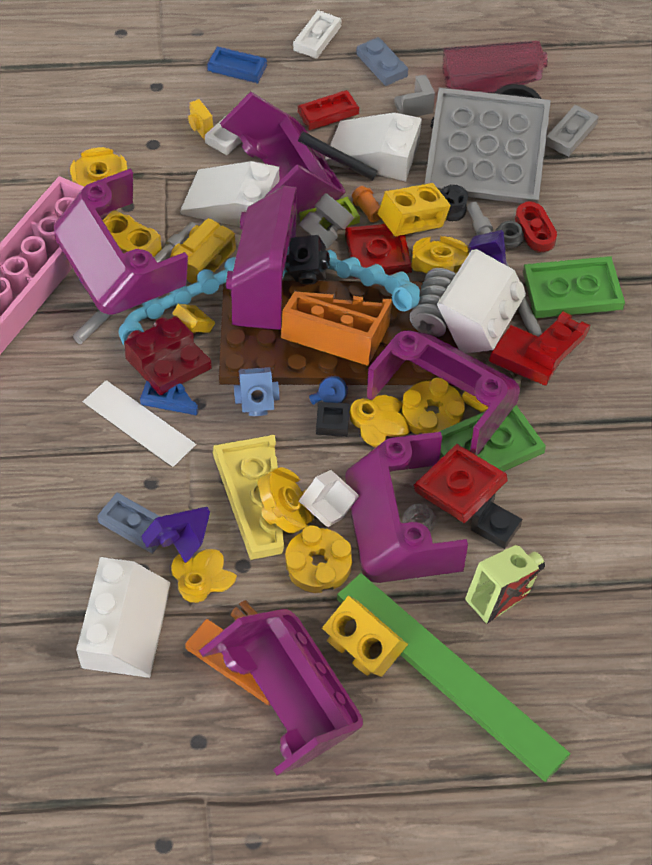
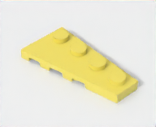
[212,435,284,560]

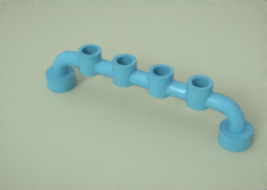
[284,247,420,311]
[118,257,285,345]

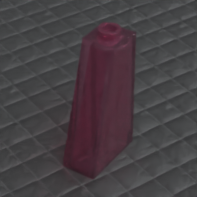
[442,40,548,94]

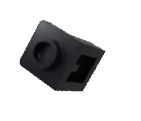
[471,494,522,549]

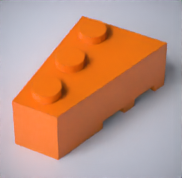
[281,291,392,365]

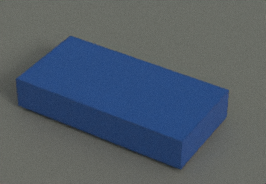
[207,47,267,83]

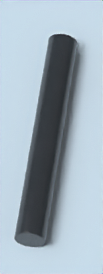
[297,131,378,181]

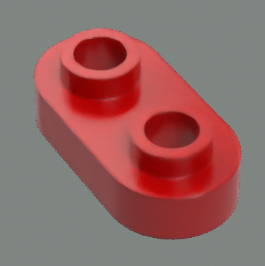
[515,202,557,252]

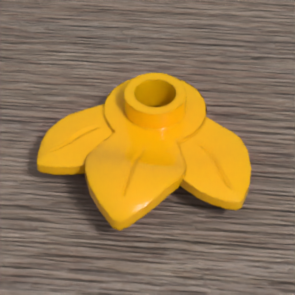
[349,395,409,448]
[171,549,237,603]

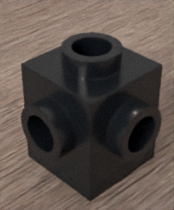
[285,235,330,285]

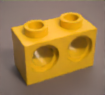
[377,183,451,236]
[102,210,162,257]
[322,596,408,677]

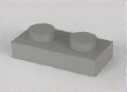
[545,105,599,157]

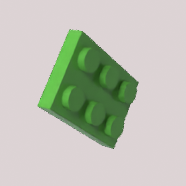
[523,256,625,318]
[439,405,546,472]

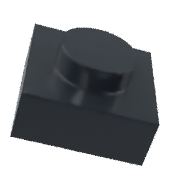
[316,402,350,437]

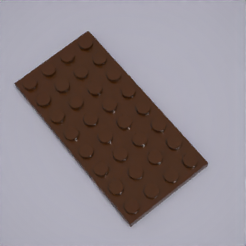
[219,281,467,386]

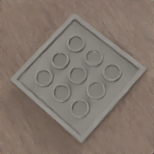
[425,87,551,203]

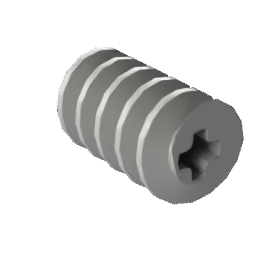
[410,268,456,337]

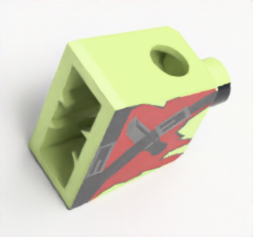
[465,545,545,624]

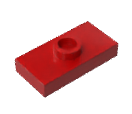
[298,90,359,131]

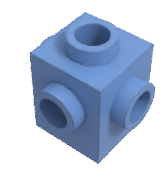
[234,367,280,416]

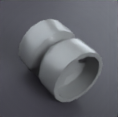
[299,193,354,249]

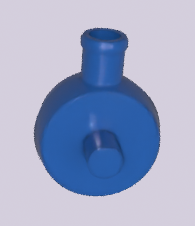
[309,376,348,405]

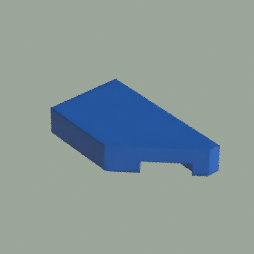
[140,380,198,415]

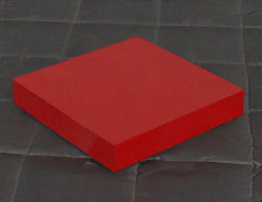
[345,224,412,279]
[489,325,560,386]
[413,444,508,523]

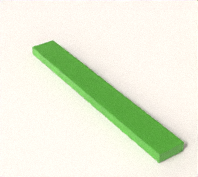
[337,573,571,783]

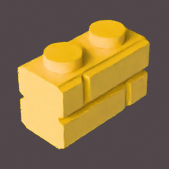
[170,218,236,284]

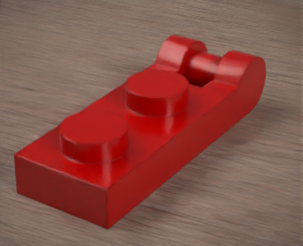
[525,311,590,370]

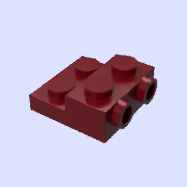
[124,316,212,395]

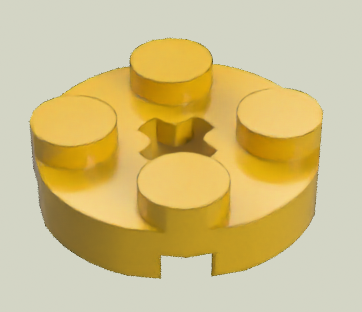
[70,147,128,187]
[411,236,469,274]
[402,378,465,435]
[257,467,314,534]
[285,525,352,593]

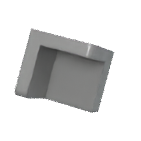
[394,74,435,117]

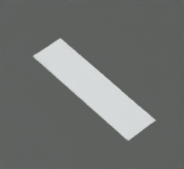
[82,380,197,467]

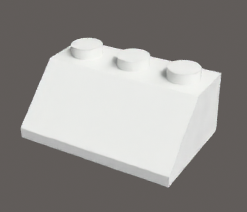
[437,249,526,353]
[76,557,171,678]

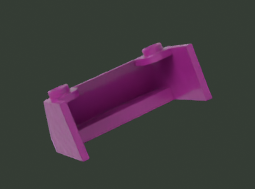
[220,91,345,215]
[54,168,188,315]
[226,186,297,330]
[367,331,520,455]
[345,432,468,583]
[199,609,363,776]

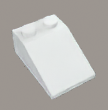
[325,112,422,181]
[180,161,279,227]

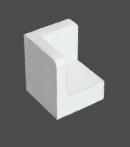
[299,470,358,527]

